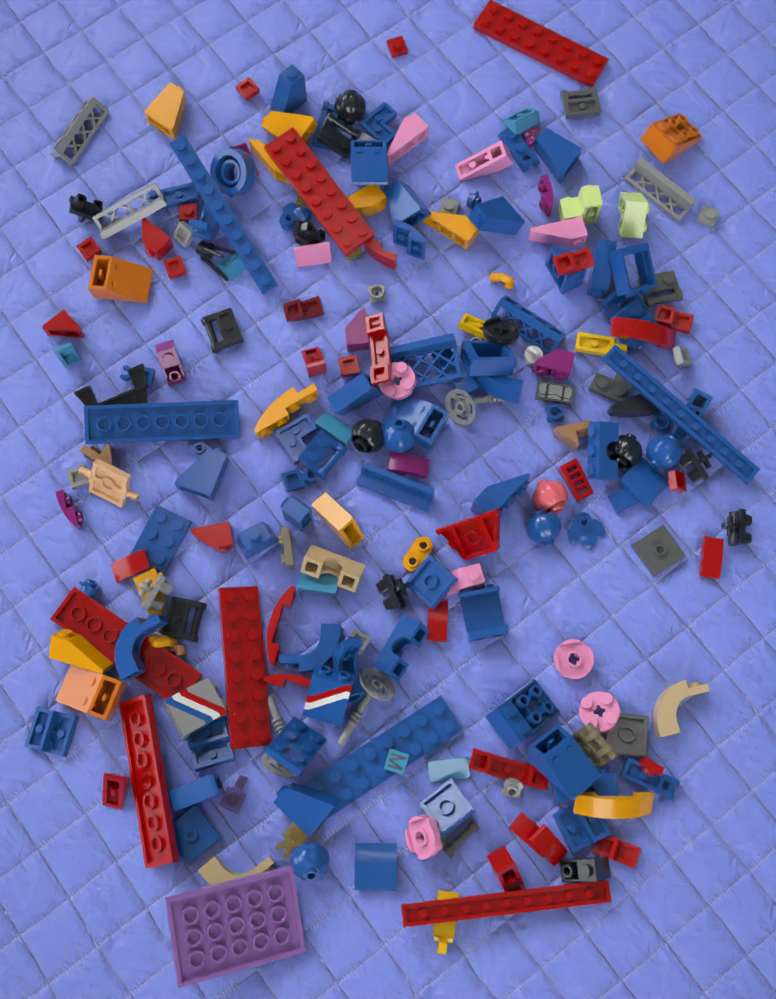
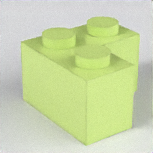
[557,185,603,224]
[618,192,650,238]

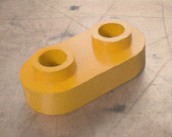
[403,536,433,573]

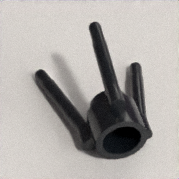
[196,241,235,281]

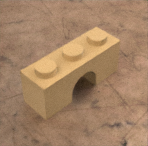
[300,545,366,593]

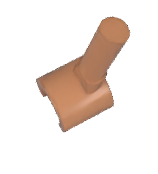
[165,644,187,657]

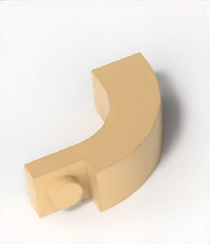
[652,680,710,738]
[198,855,276,885]

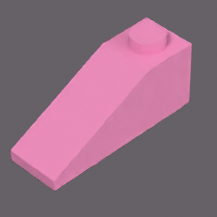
[387,113,429,166]
[455,140,514,181]
[528,216,588,248]
[446,563,485,596]

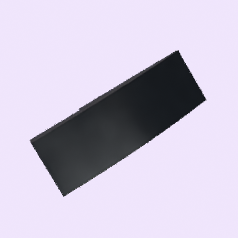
[607,393,661,418]

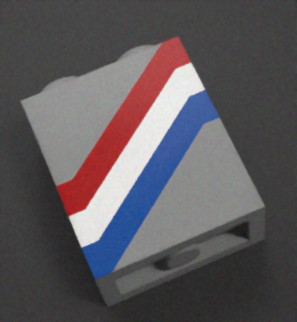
[163,677,227,740]

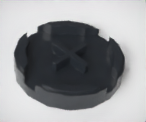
[482,317,519,346]

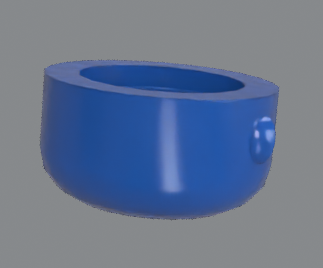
[210,146,256,198]

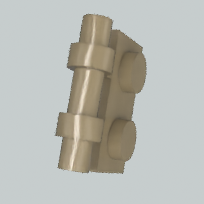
[571,722,617,769]

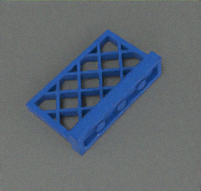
[390,333,463,389]

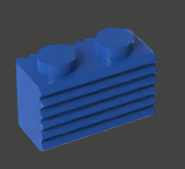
[280,495,313,531]

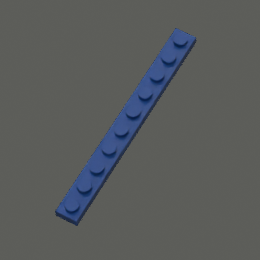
[169,134,278,295]
[601,344,760,484]

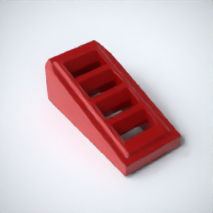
[558,458,594,502]

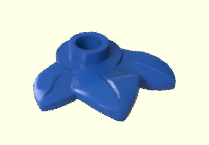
[279,202,311,231]
[567,512,605,550]

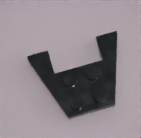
[74,363,148,406]

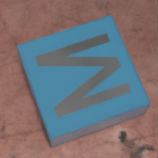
[384,749,409,775]

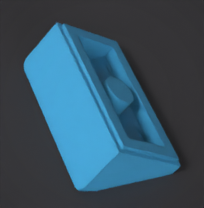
[502,108,540,135]
[216,251,246,280]
[315,412,352,447]
[297,572,338,596]
[427,756,470,782]

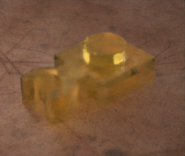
[275,822,308,858]

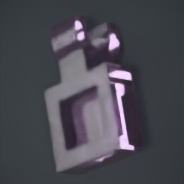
[219,774,248,814]

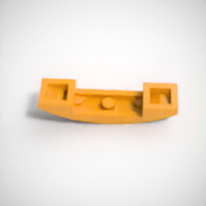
[573,792,654,819]

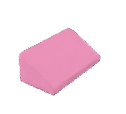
[293,242,332,267]

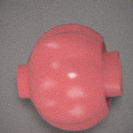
[532,479,568,514]

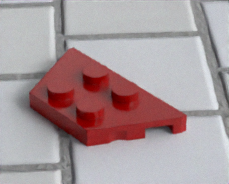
[435,508,500,561]

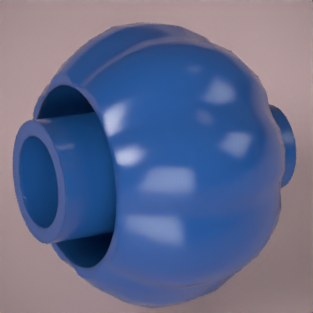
[383,419,416,453]
[646,435,682,470]
[526,509,561,546]
[291,841,329,881]

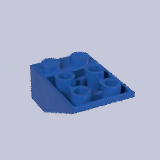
[350,140,388,186]
[381,396,450,451]
[471,473,530,516]
[485,679,560,750]
[527,724,601,801]

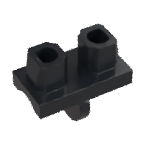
[69,193,103,223]
[293,219,326,245]
[679,447,713,483]
[721,509,752,546]
[376,574,411,610]

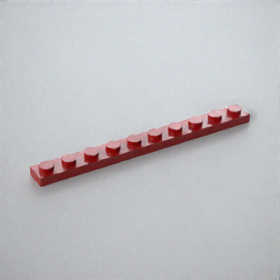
[401,880,612,927]

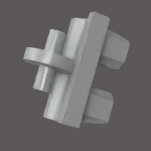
[137,575,173,612]

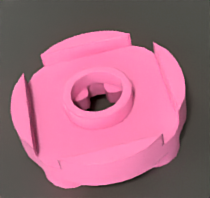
[379,362,416,400]
[553,639,594,680]
[579,691,620,733]
[405,815,443,859]

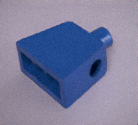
[237,522,279,560]

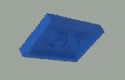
[130,505,192,573]
[264,716,327,776]

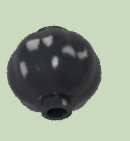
[334,90,366,125]
[351,419,384,453]
[607,434,643,469]

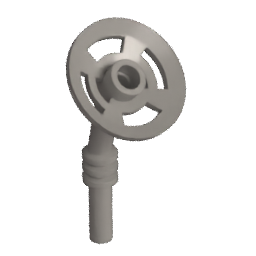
[445,389,521,425]
[337,668,395,747]
[261,695,296,777]

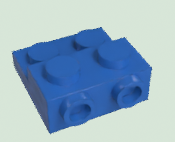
[607,299,658,351]

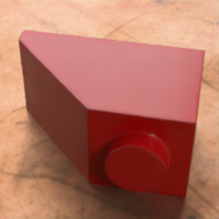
[142,218,174,261]
[190,521,235,553]
[487,846,526,892]

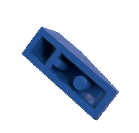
[669,387,713,447]

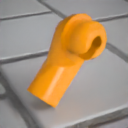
[489,273,515,289]

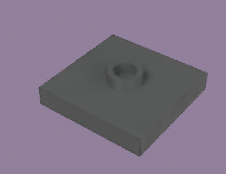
[631,525,686,578]
[606,713,649,758]

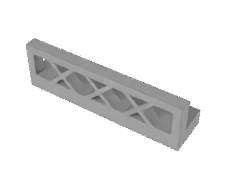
[49,96,109,166]
[624,157,696,223]
[92,182,167,240]

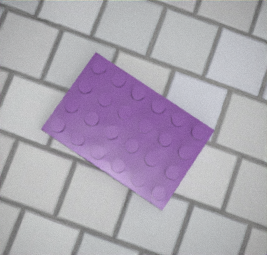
[164,865,306,988]

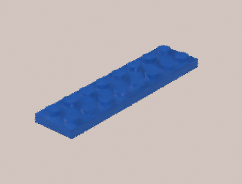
[84,400,240,445]
[304,696,463,819]

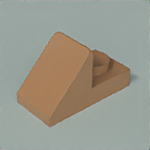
[552,420,592,450]
[79,443,116,467]

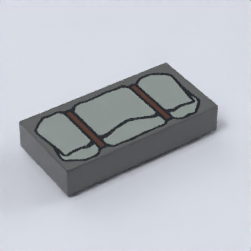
[535,380,575,406]

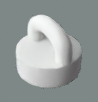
[524,346,543,365]

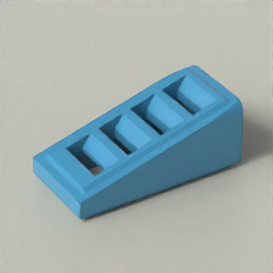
[53,342,82,367]

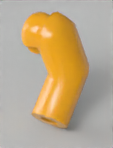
[149,634,178,648]

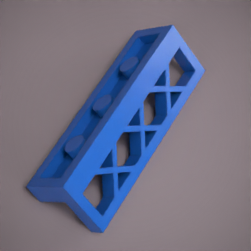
[490,295,567,354]
[356,462,435,512]

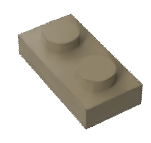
[278,527,295,569]

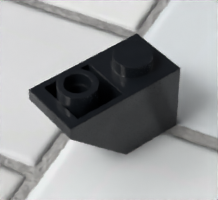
[560,856,611,882]

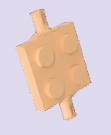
[78,458,140,508]

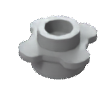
[367,284,387,303]
[501,778,524,799]

